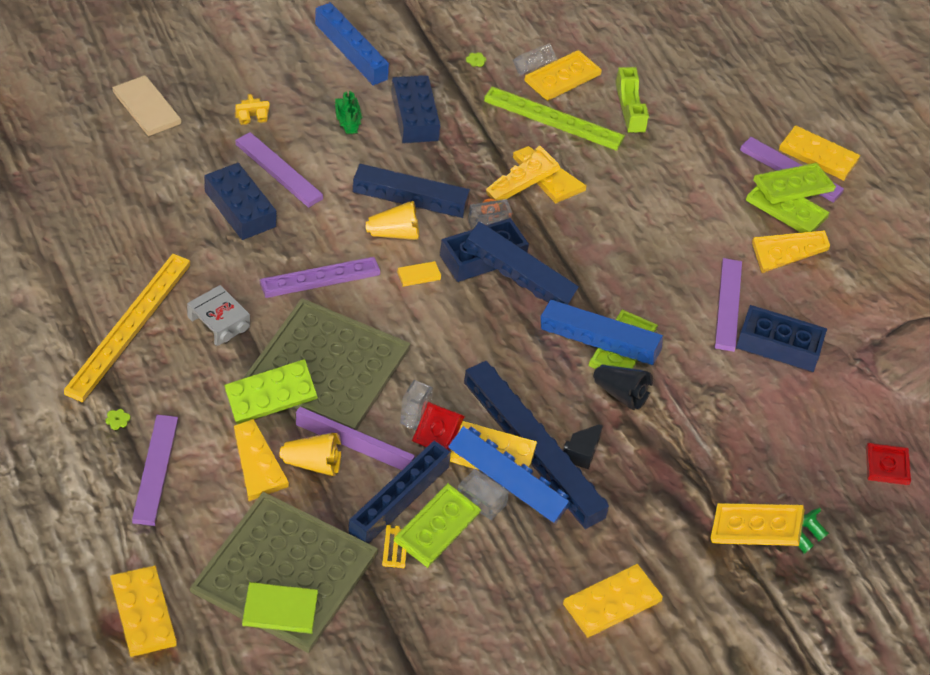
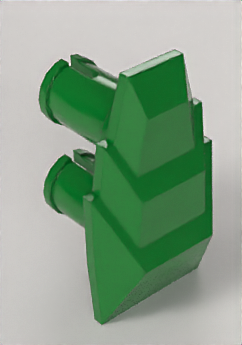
[335,91,362,134]
[798,508,829,554]

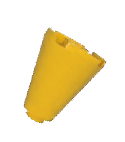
[365,201,419,240]
[280,433,341,476]

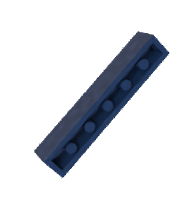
[353,164,470,218]
[463,221,579,305]
[348,441,451,544]

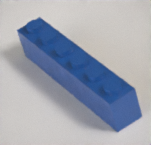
[315,2,389,85]
[541,300,663,365]
[448,426,571,525]

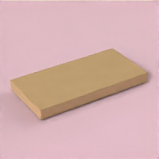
[113,75,181,136]

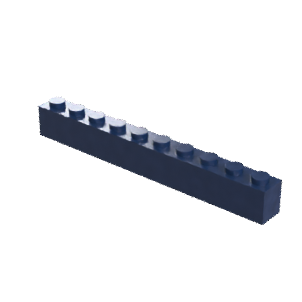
[464,361,609,529]

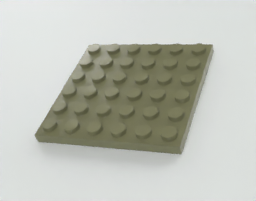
[243,298,410,430]
[190,492,378,653]

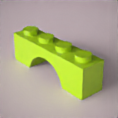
[615,67,649,132]

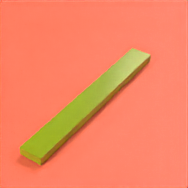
[484,86,625,151]

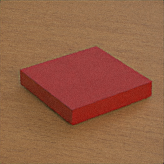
[412,402,465,451]
[866,443,911,485]

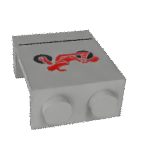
[187,285,250,346]

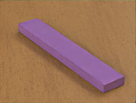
[236,132,323,208]
[740,137,844,203]
[260,257,380,298]
[715,258,742,352]
[296,407,415,470]
[132,415,178,526]

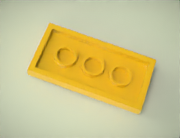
[524,50,602,101]
[779,125,860,181]
[450,421,537,471]
[711,503,805,546]
[563,563,663,638]
[110,566,176,657]

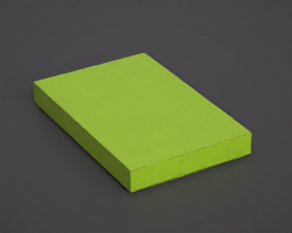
[242,582,318,634]

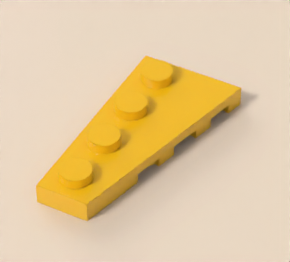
[486,146,560,203]
[752,231,830,273]
[234,419,289,502]

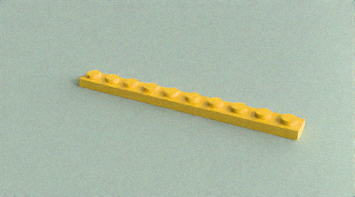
[64,254,190,402]

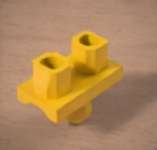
[234,94,270,125]

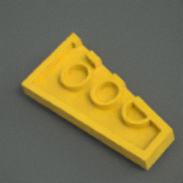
[513,146,587,204]

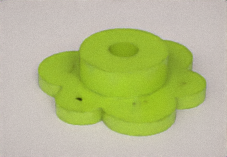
[466,52,486,67]
[105,409,130,430]

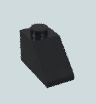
[563,424,603,470]

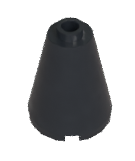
[593,365,653,410]

